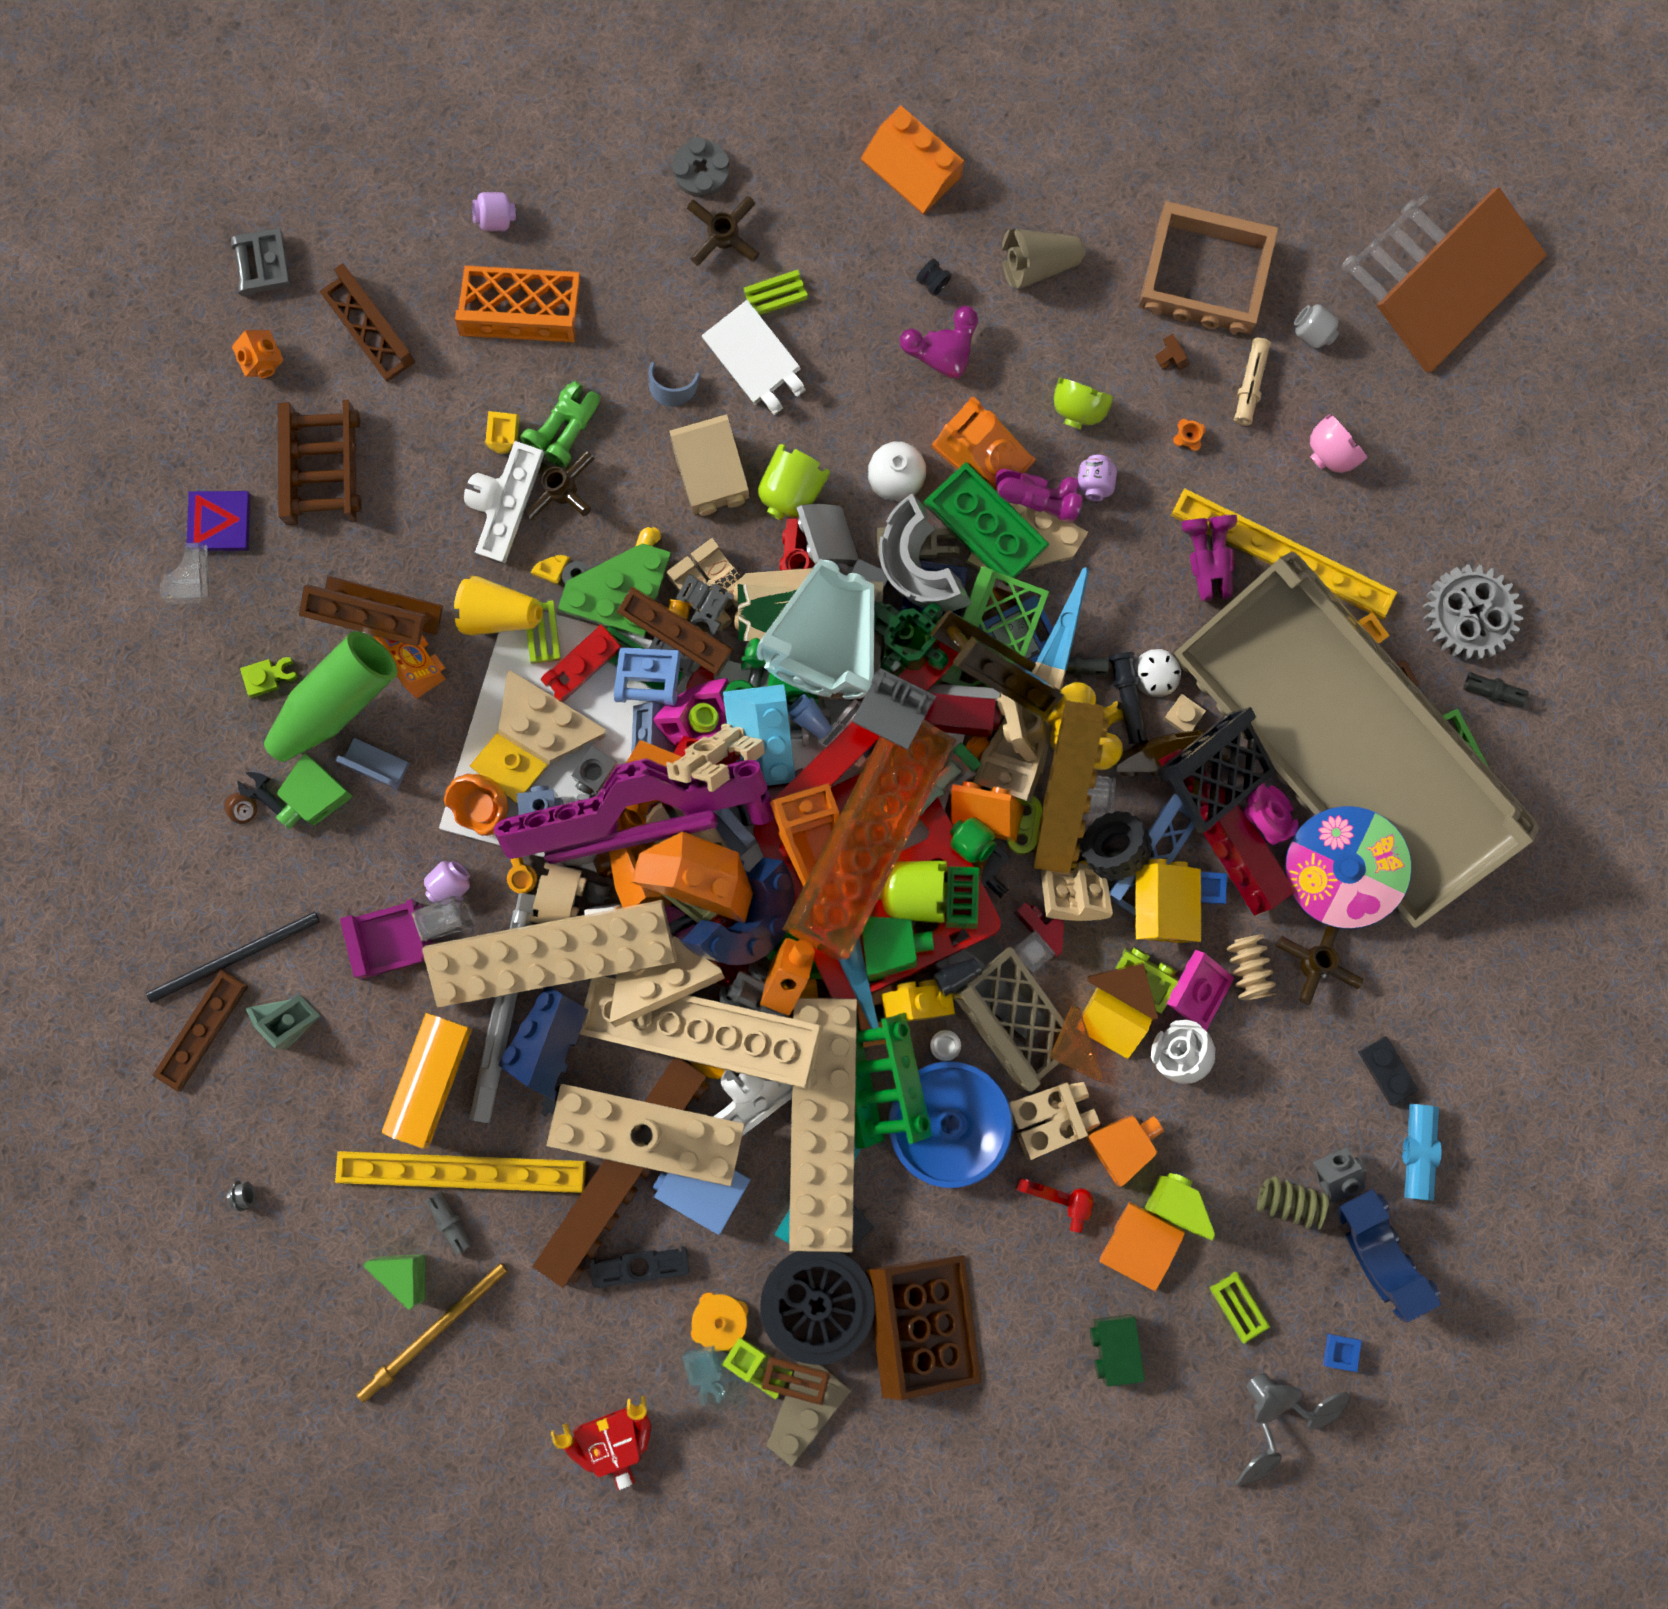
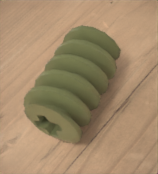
[1257,1176,1329,1230]

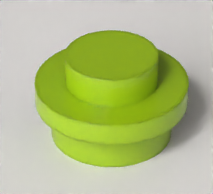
[688,703,719,734]

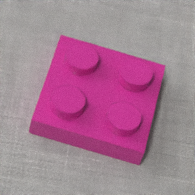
[1167,950,1234,1031]

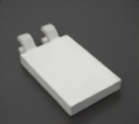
[702,300,806,415]

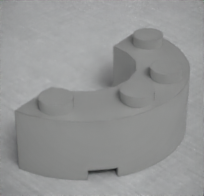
[879,494,972,612]

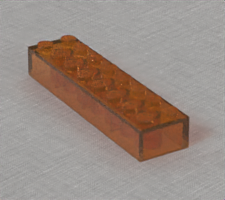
[783,720,956,959]

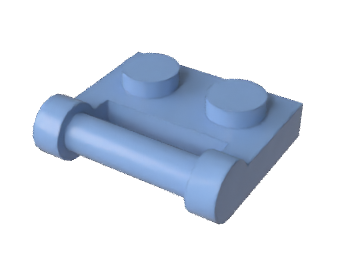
[614,647,681,706]

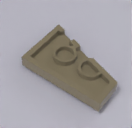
[767,1362,851,1467]

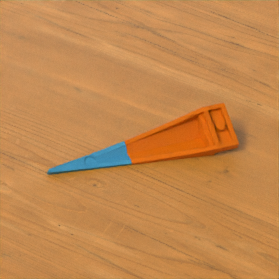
[770,783,879,1029]

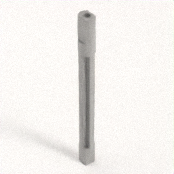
[469,893,536,1123]

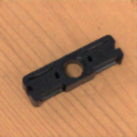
[590,1246,690,1288]

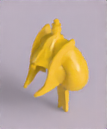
[1047,682,1124,770]

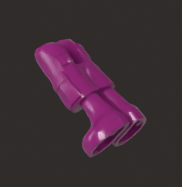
[996,469,1082,523]
[1181,514,1238,602]

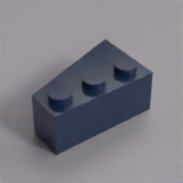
[498,986,588,1101]

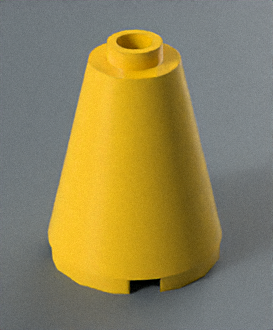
[454,575,543,636]

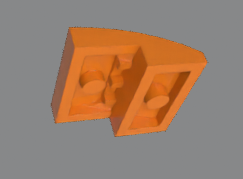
[1099,1201,1185,1291]

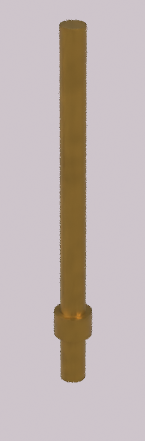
[356,1262,509,1403]

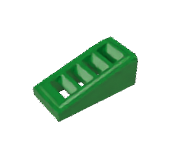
[946,866,979,929]

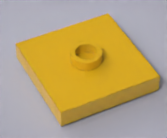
[469,732,550,805]

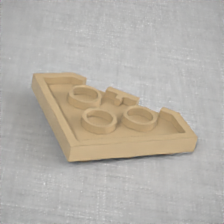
[967,503,1088,570]

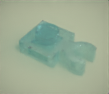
[682,1346,725,1406]

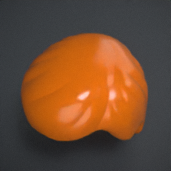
[444,774,509,836]

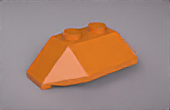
[631,832,753,923]

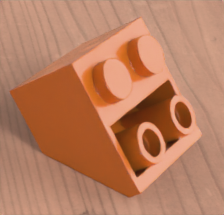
[951,781,1024,842]

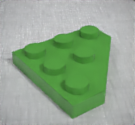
[558,543,671,638]

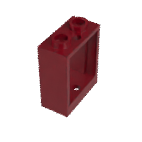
[919,693,1001,738]

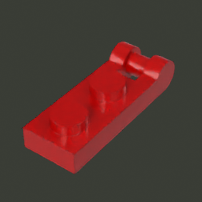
[540,624,623,702]

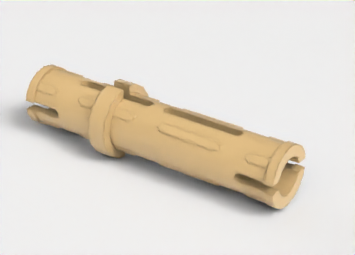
[1234,338,1271,426]

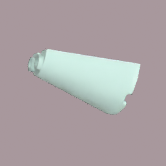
[757,559,874,699]

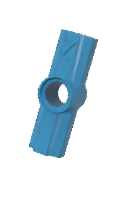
[1402,1104,1442,1201]

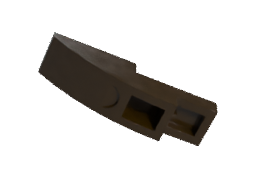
[1113,730,1230,776]

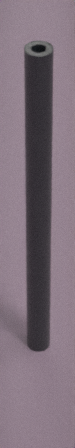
[146,911,320,1003]

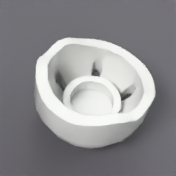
[1134,649,1181,697]

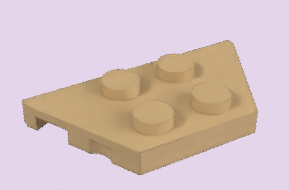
[498,670,607,765]
[610,937,725,1028]

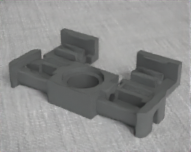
[649,574,734,676]

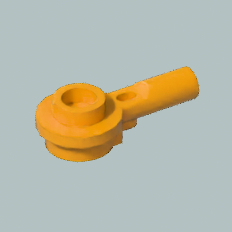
[507,857,538,894]

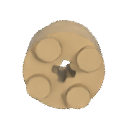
[531,862,587,924]

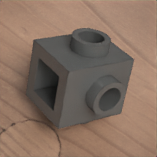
[1313,1147,1367,1203]

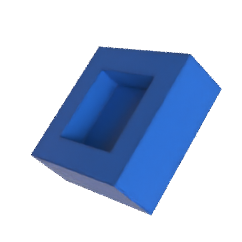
[1201,872,1227,905]
[1323,1333,1362,1372]

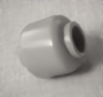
[1294,304,1339,349]

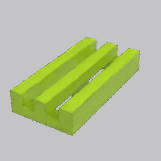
[744,270,808,315]
[526,600,561,664]
[1209,1272,1270,1344]

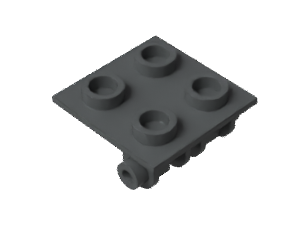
[852,668,936,750]

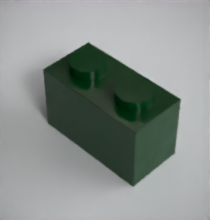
[1090,1314,1145,1387]

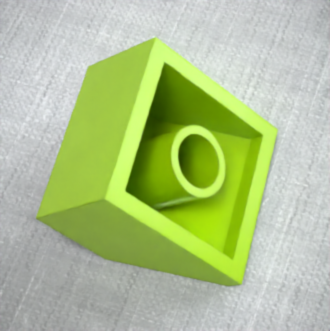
[1144,1173,1215,1240]

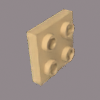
[997,694,1048,762]

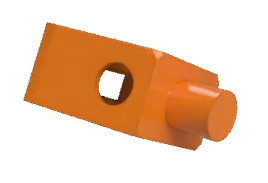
[760,938,815,1016]
[1085,1115,1164,1187]

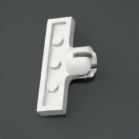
[464,441,545,563]
[714,1070,792,1136]

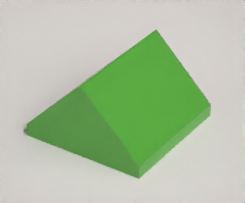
[363,1254,426,1310]

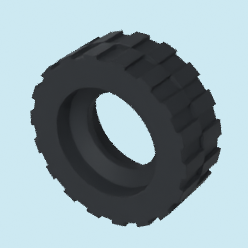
[1081,811,1153,881]

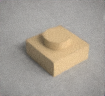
[1164,694,1206,732]

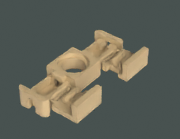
[666,724,765,792]

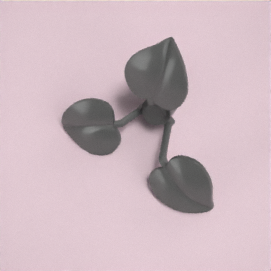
[1232,1373,1353,1486]

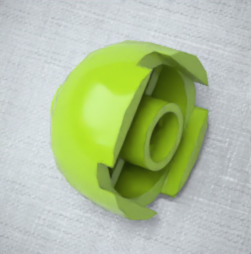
[1053,377,1114,430]

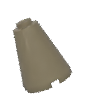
[1002,229,1086,289]

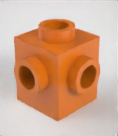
[232,330,283,378]

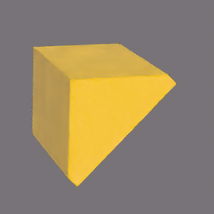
[1074,987,1152,1059]

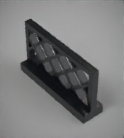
[1157,707,1276,833]

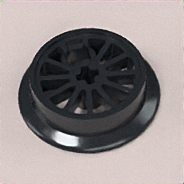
[760,1251,875,1365]

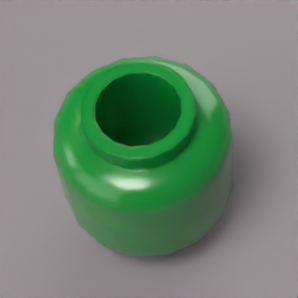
[950,817,996,863]

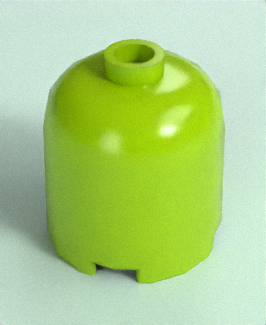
[758,444,831,521]
[876,861,948,923]

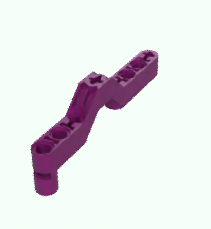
[494,758,775,859]

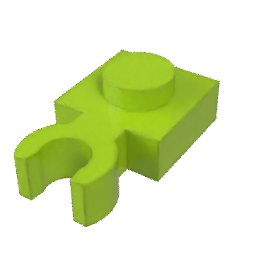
[240,657,298,698]

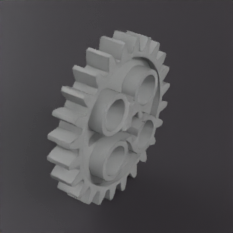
[1423,565,1523,661]

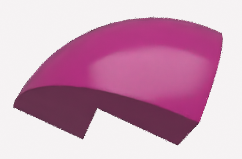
[653,678,730,745]

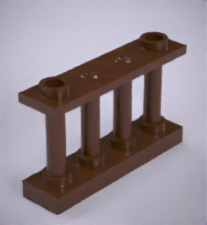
[278,400,361,525]
[299,576,443,646]

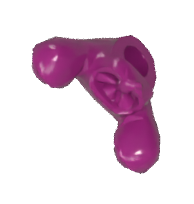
[899,306,978,379]

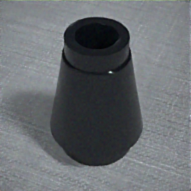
[933,957,982,997]

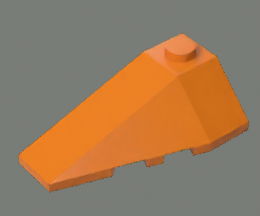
[609,808,673,907]

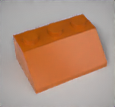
[861,105,964,215]

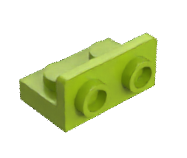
[1115,947,1179,1014]

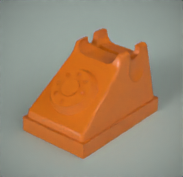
[931,396,1036,492]

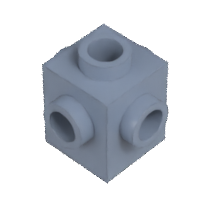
[517,786,564,815]

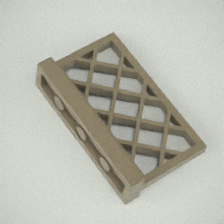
[953,947,1081,1092]

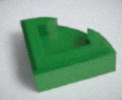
[953,742,981,771]

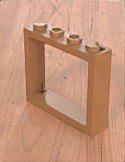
[1138,201,1278,335]

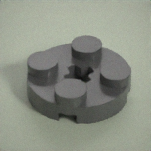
[672,137,729,197]

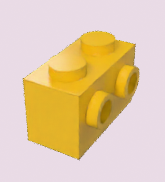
[881,979,955,1022]

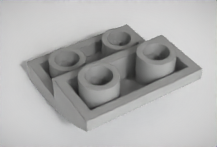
[797,504,859,565]

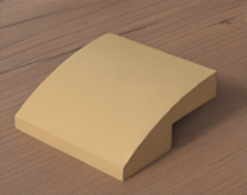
[1041,863,1113,921]

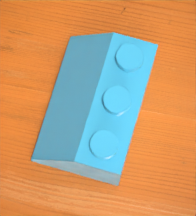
[723,684,795,786]

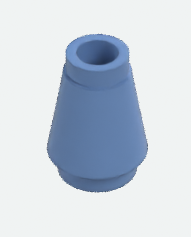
[788,694,832,739]

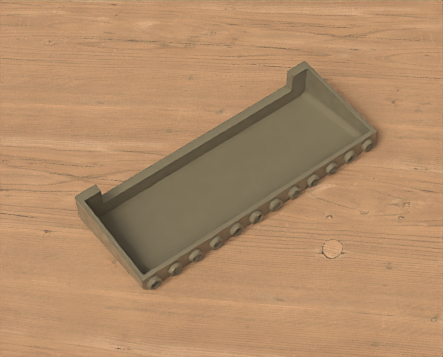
[1174,552,1539,928]

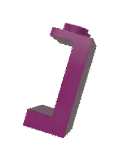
[339,899,433,980]

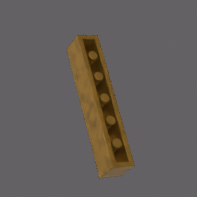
[1034,700,1109,873]

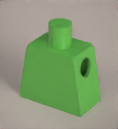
[276,753,353,829]

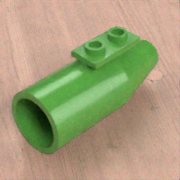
[264,631,397,762]

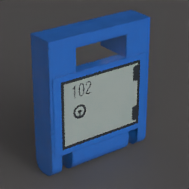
[978,595,1053,662]

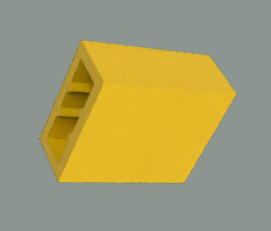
[1136,859,1201,943]

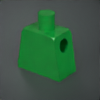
[860,917,934,981]

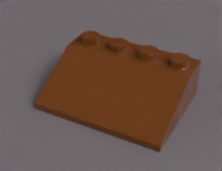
[866,1255,982,1400]

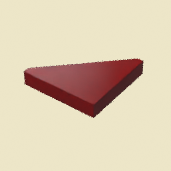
[1015,1178,1070,1206]

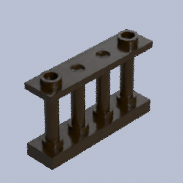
[930,609,1064,720]

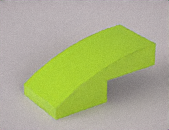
[722,1337,794,1399]

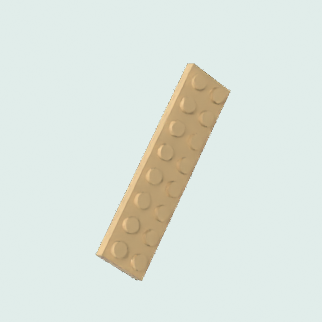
[422,900,677,1008]
[580,976,823,1089]
[789,998,857,1252]

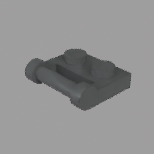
[231,228,291,296]

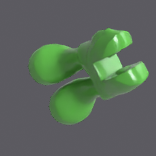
[520,380,601,468]

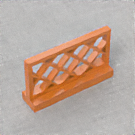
[455,266,580,342]

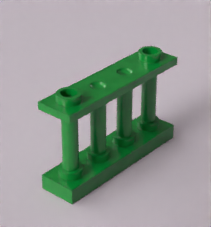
[854,1012,933,1149]

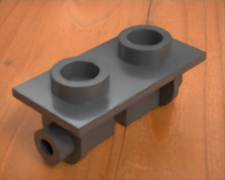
[726,971,788,1018]

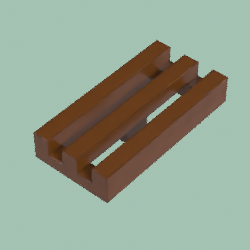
[761,1356,831,1406]

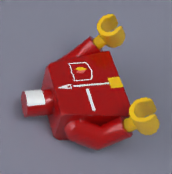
[551,1396,652,1490]

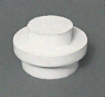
[930,1030,961,1061]

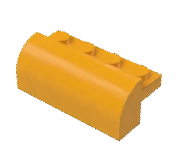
[382,1013,472,1149]

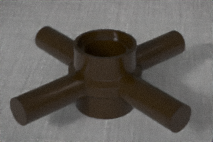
[687,196,760,266]
[523,450,595,520]
[1276,925,1363,1005]

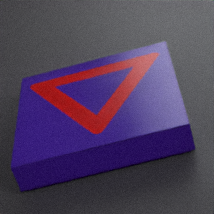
[186,491,251,551]

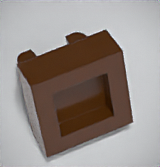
[1155,334,1190,370]

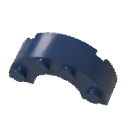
[681,857,795,965]
[1339,1189,1442,1323]

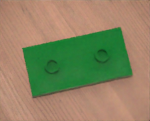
[923,462,1050,587]

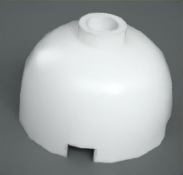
[868,442,926,502]
[1151,1020,1215,1084]

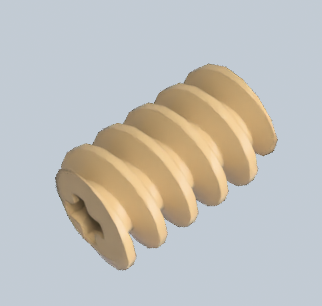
[1227,934,1276,1000]

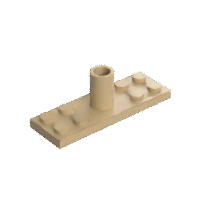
[546,1084,745,1186]

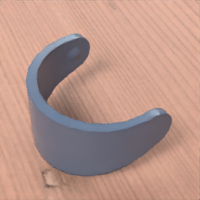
[649,362,700,407]

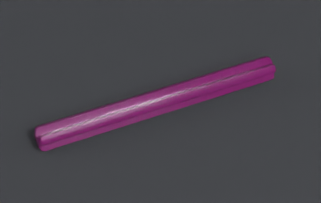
[544,810,718,864]

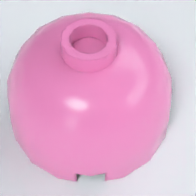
[1310,414,1368,473]

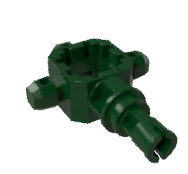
[874,600,949,675]

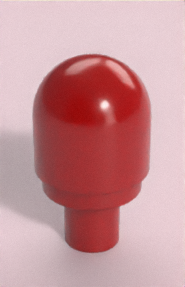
[1067,1188,1094,1233]

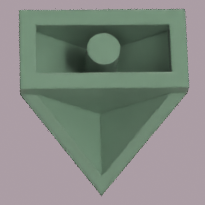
[246,994,320,1050]

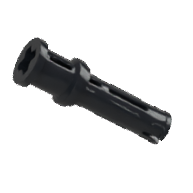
[1109,652,1148,744]

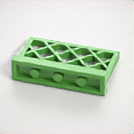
[940,566,1049,688]

